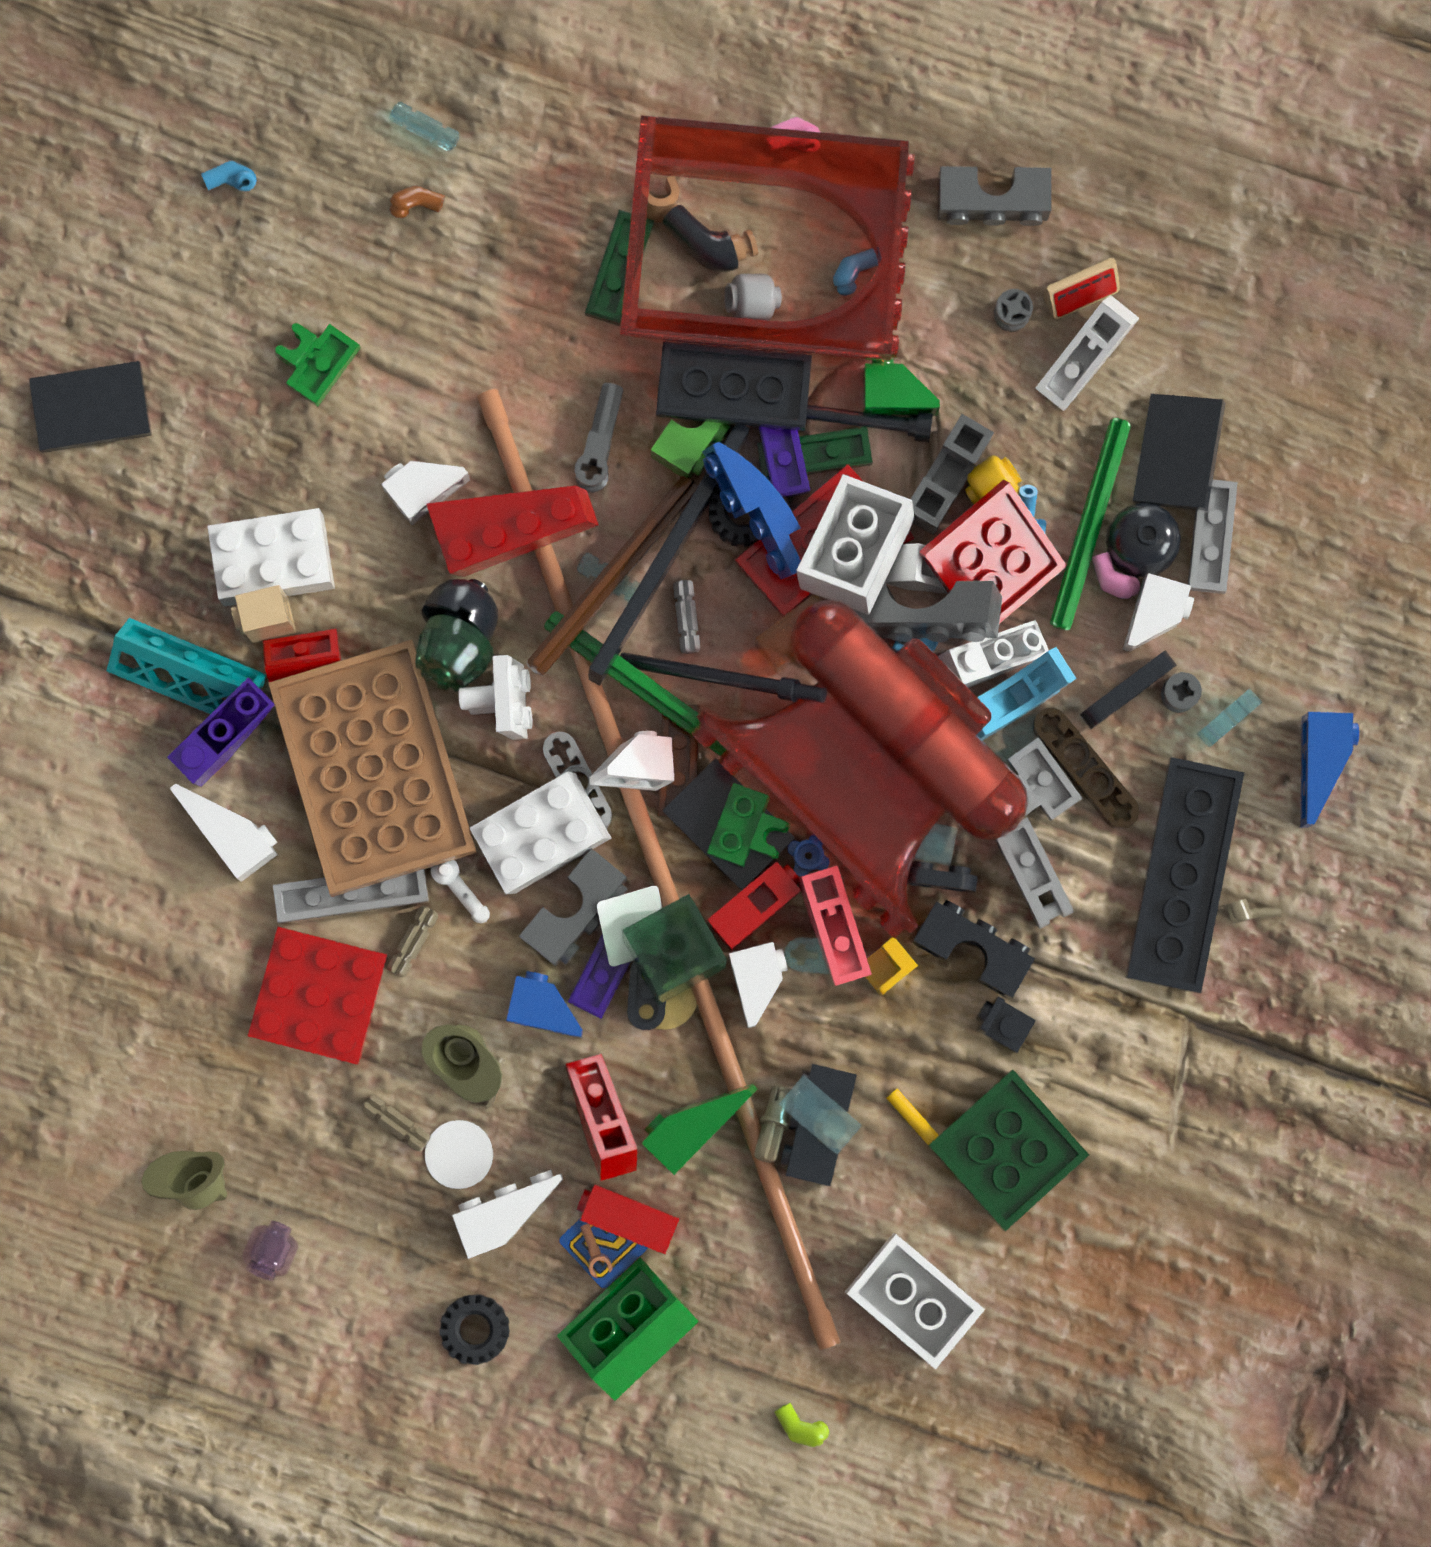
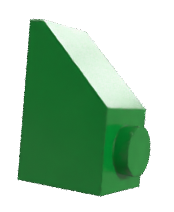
[863,358,940,416]

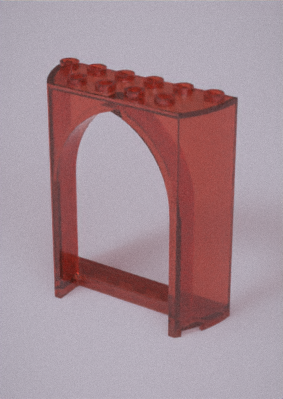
[620,115,915,362]

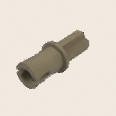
[754,1086,795,1163]

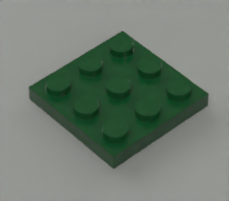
[928,1070,1089,1232]

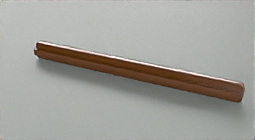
[527,476,698,676]

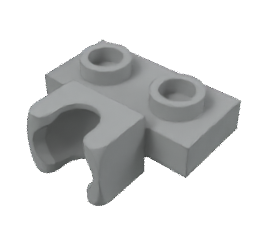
[995,737,1082,822]

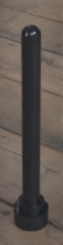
[806,405,933,443]

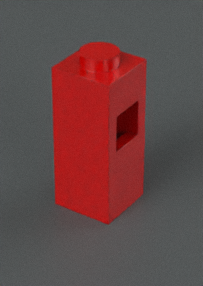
[707,862,801,951]
[576,1184,680,1255]

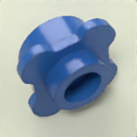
[787,835,830,877]

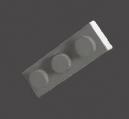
[1188,479,1238,594]

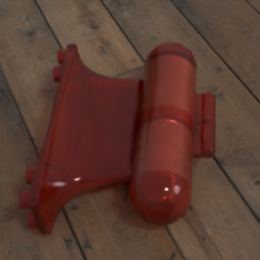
[691,600,1029,938]

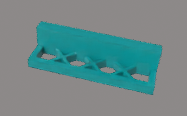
[106,618,267,714]

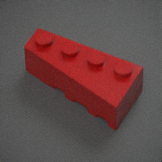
[426,485,599,577]

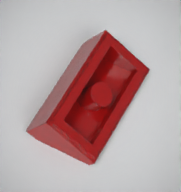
[262,629,342,682]

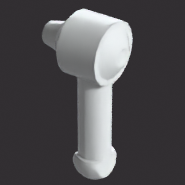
[431,860,490,924]

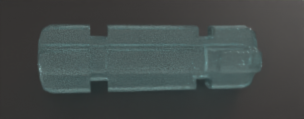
[389,102,460,151]
[577,553,640,602]

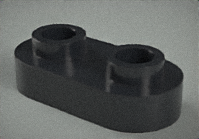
[901,861,978,892]
[627,954,668,1031]

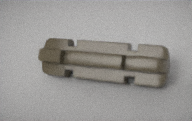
[388,906,438,977]
[362,1095,431,1151]

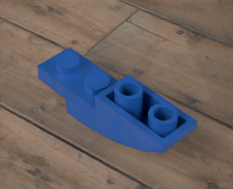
[702,442,801,579]

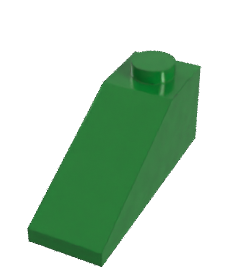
[642,1084,757,1175]

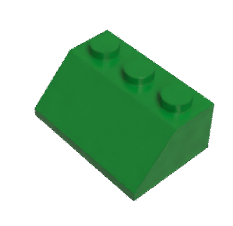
[557,1257,699,1401]

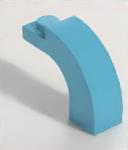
[946,647,1076,745]

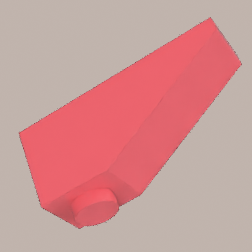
[799,865,872,986]

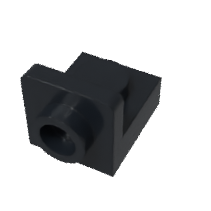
[976,996,1036,1053]

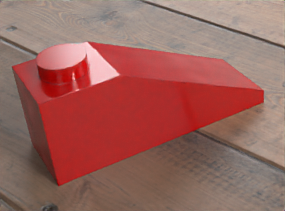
[566,1054,638,1181]

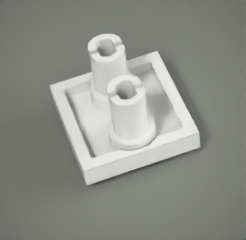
[459,655,533,740]

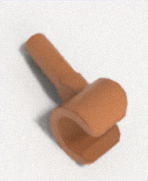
[580,1224,612,1278]

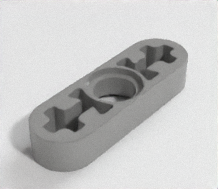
[543,732,612,829]

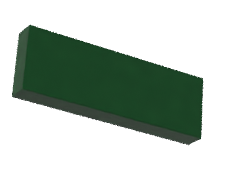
[585,209,654,326]
[757,427,873,480]

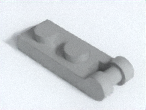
[993,817,1074,929]

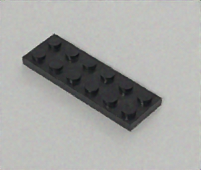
[1125,757,1245,994]

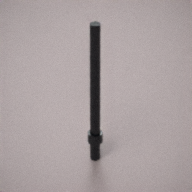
[620,652,827,703]

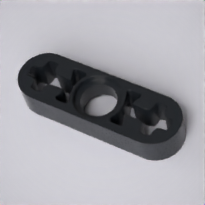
[1080,650,1177,729]

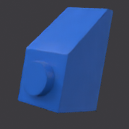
[506,971,583,1038]

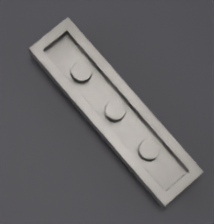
[273,869,429,923]

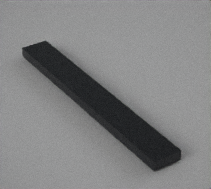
[588,424,750,686]

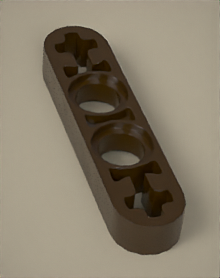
[1032,707,1139,830]

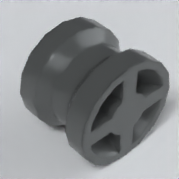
[994,289,1033,332]
[1160,672,1202,713]

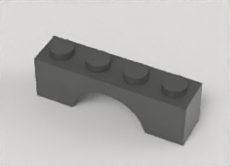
[843,581,1003,642]

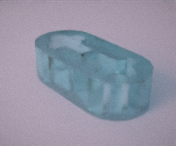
[1197,688,1262,748]
[784,937,830,975]

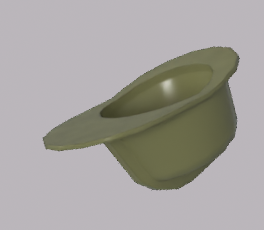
[422,1024,502,1103]
[141,1151,227,1210]

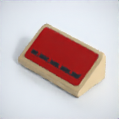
[1043,258,1120,320]

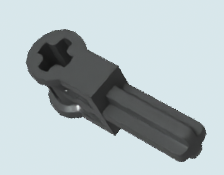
[575,383,623,493]

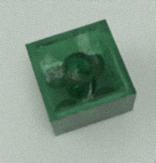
[622,894,727,1004]

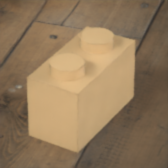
[231,585,296,643]

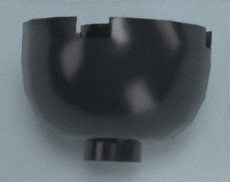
[1106,503,1181,578]
[421,579,498,650]

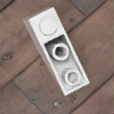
[927,620,1049,697]
[452,1170,563,1259]

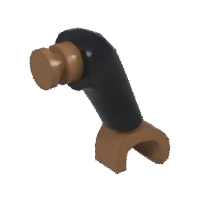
[634,175,758,272]

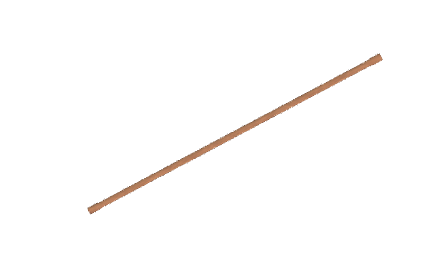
[477,389,841,1350]

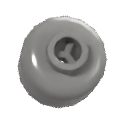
[724,274,782,322]

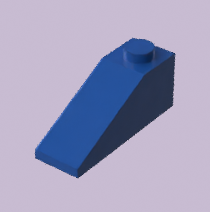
[1300,712,1359,828]

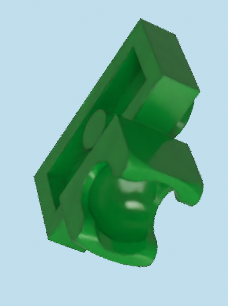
[275,323,361,407]
[707,783,790,868]

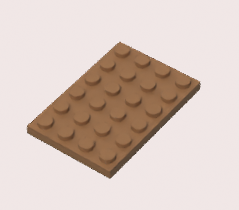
[268,639,477,897]

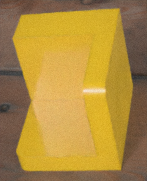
[865,937,918,996]

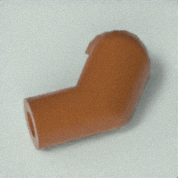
[389,186,445,218]

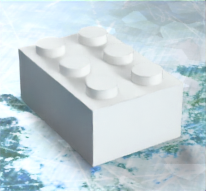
[797,474,915,615]
[208,508,335,606]
[470,772,612,894]
[845,1233,985,1369]

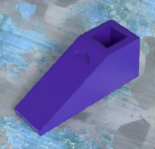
[167,677,275,787]

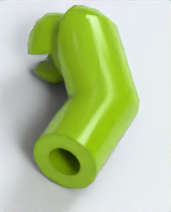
[774,1403,829,1447]

